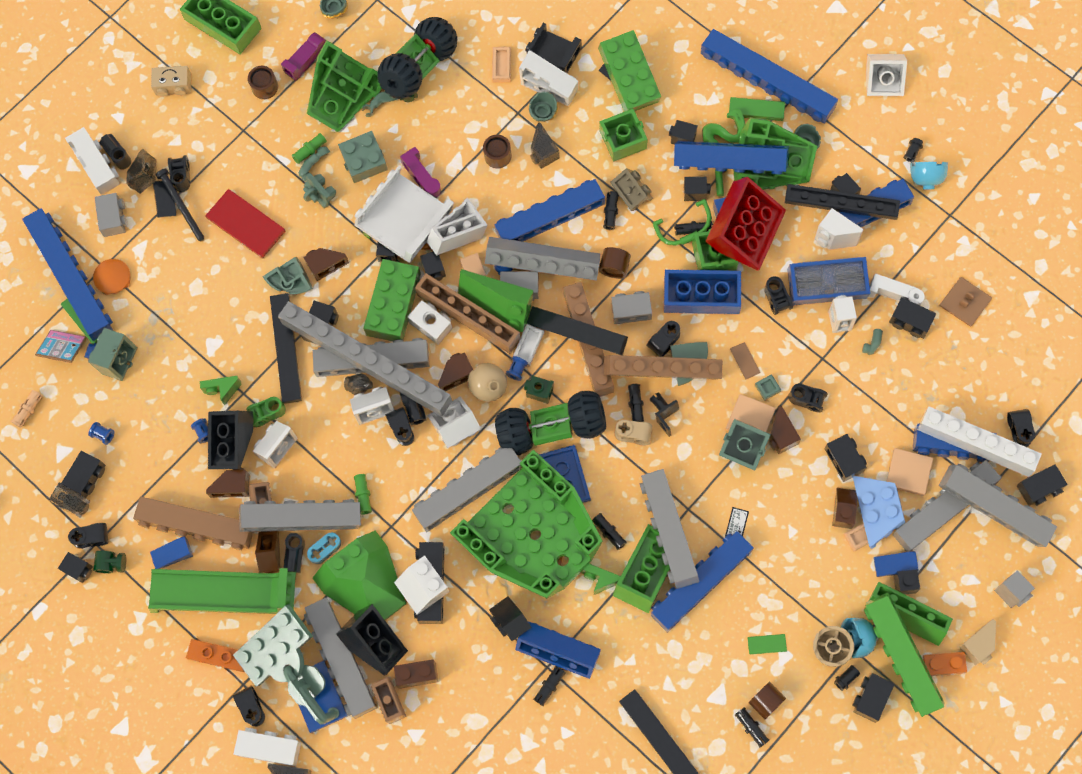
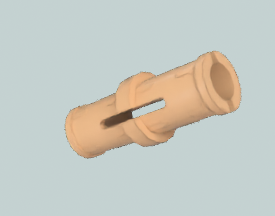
[11,390,43,428]

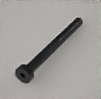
[155,168,204,242]

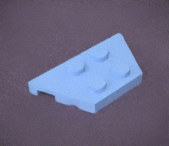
[853,476,905,549]

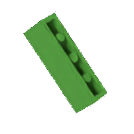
[865,581,953,646]

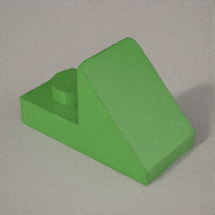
[199,376,242,405]
[581,564,621,595]

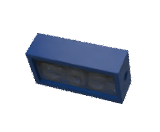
[787,257,870,305]

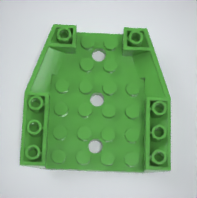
[450,450,603,599]

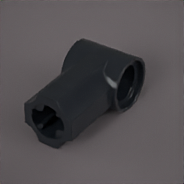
[99,133,131,169]
[400,393,427,425]
[283,533,305,573]

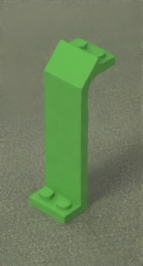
[148,568,296,614]

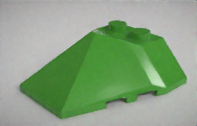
[307,40,381,132]
[733,117,818,190]
[312,530,406,620]

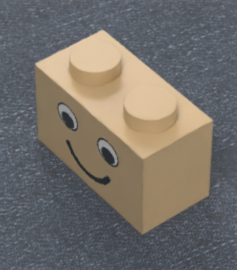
[151,66,191,97]

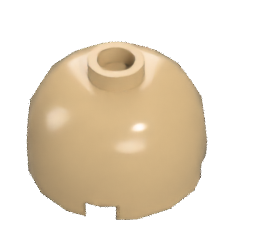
[468,363,507,402]
[813,626,854,667]

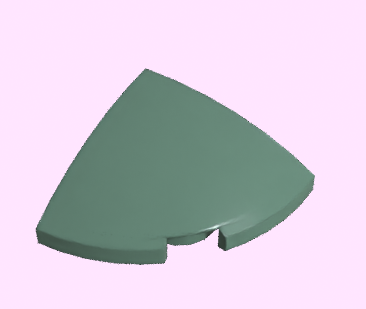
[262,257,313,294]
[670,342,708,386]

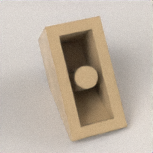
[959,619,996,666]

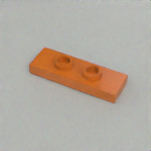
[186,639,244,672]

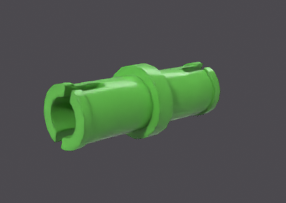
[291,133,327,164]
[354,474,372,515]

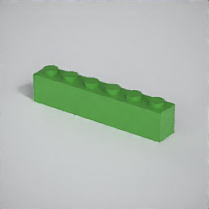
[864,592,945,717]

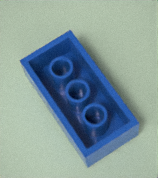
[664,269,741,314]

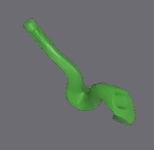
[702,108,745,197]

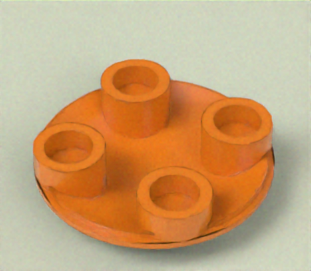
[93,259,130,295]

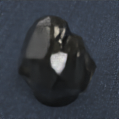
[344,373,373,395]

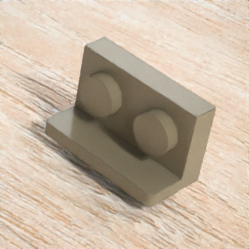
[610,168,653,211]

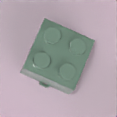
[338,131,388,183]
[88,328,138,381]
[719,419,771,471]

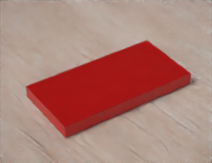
[205,188,286,259]

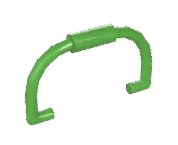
[653,199,712,246]

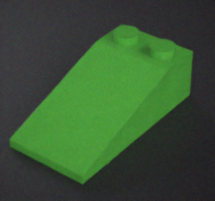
[458,269,534,332]
[613,524,670,613]

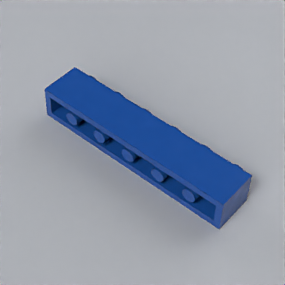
[674,141,789,174]
[494,179,605,242]
[651,531,754,633]

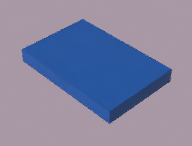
[539,445,591,503]
[299,661,348,733]

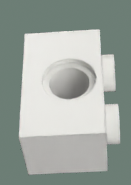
[828,295,857,333]
[407,301,452,345]

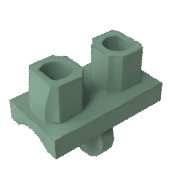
[303,173,336,209]

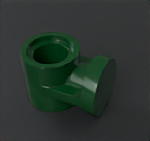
[93,551,127,574]

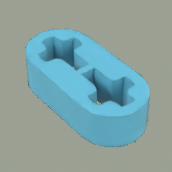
[307,532,341,564]

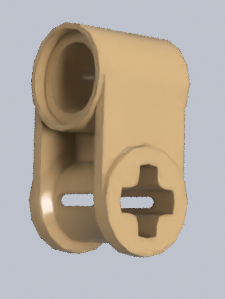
[614,420,653,446]

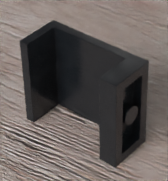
[525,22,582,73]

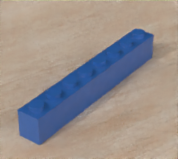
[701,29,838,124]
[22,208,114,341]

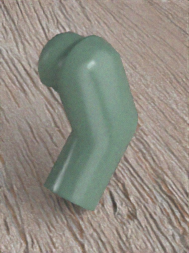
[862,329,883,355]

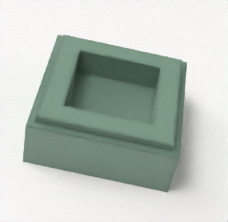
[755,374,781,401]

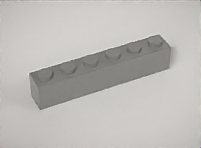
[485,237,600,281]
[312,338,430,377]
[412,447,522,533]
[893,460,1002,552]
[939,464,1057,547]
[639,469,699,589]
[239,499,361,532]
[304,598,377,719]

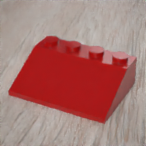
[706,176,786,271]

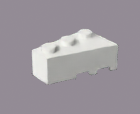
[427,197,487,256]

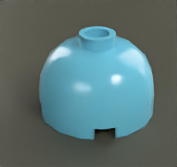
[910,162,948,190]
[841,618,878,658]

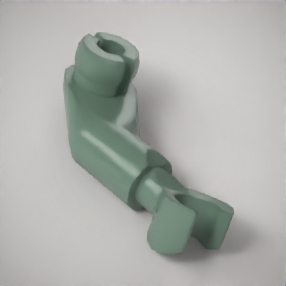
[362,92,397,117]
[298,146,330,182]

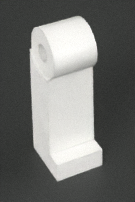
[868,273,925,305]

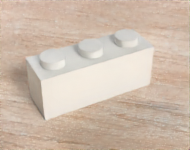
[233,727,301,767]

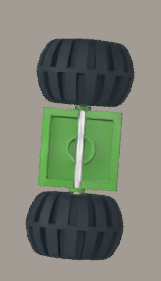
[377,17,457,99]
[495,391,606,455]

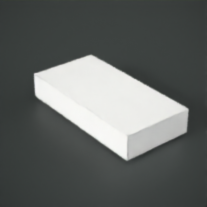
[512,324,545,366]

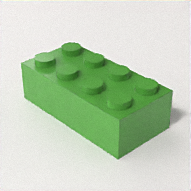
[180,0,262,55]
[598,30,661,112]
[363,259,421,341]

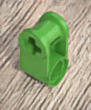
[246,396,286,427]

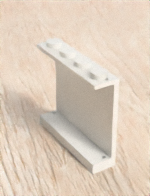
[354,165,454,263]

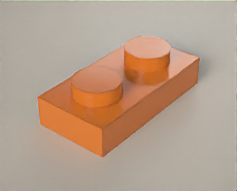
[923,652,967,676]

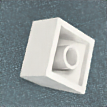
[866,54,907,96]
[814,208,863,250]
[350,387,394,425]
[427,397,481,448]
[253,421,298,469]
[394,555,450,615]

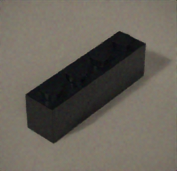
[414,542,445,624]

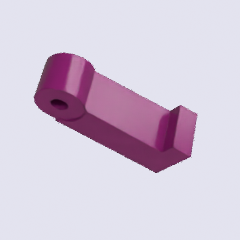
[281,32,326,81]
[400,147,441,198]

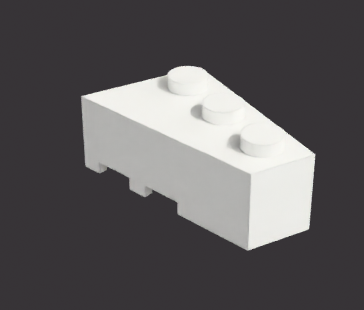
[519,50,579,107]
[65,127,120,195]

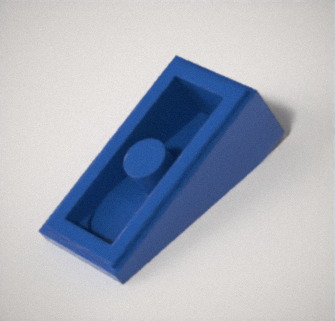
[150,536,193,569]
[874,551,919,577]

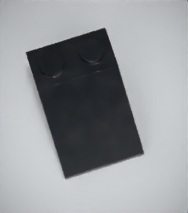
[208,410,253,470]
[336,604,408,676]

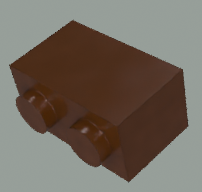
[394,659,439,689]

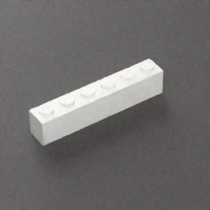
[917,406,1042,477]

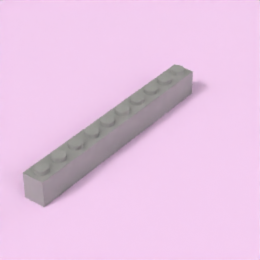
[278,301,452,417]

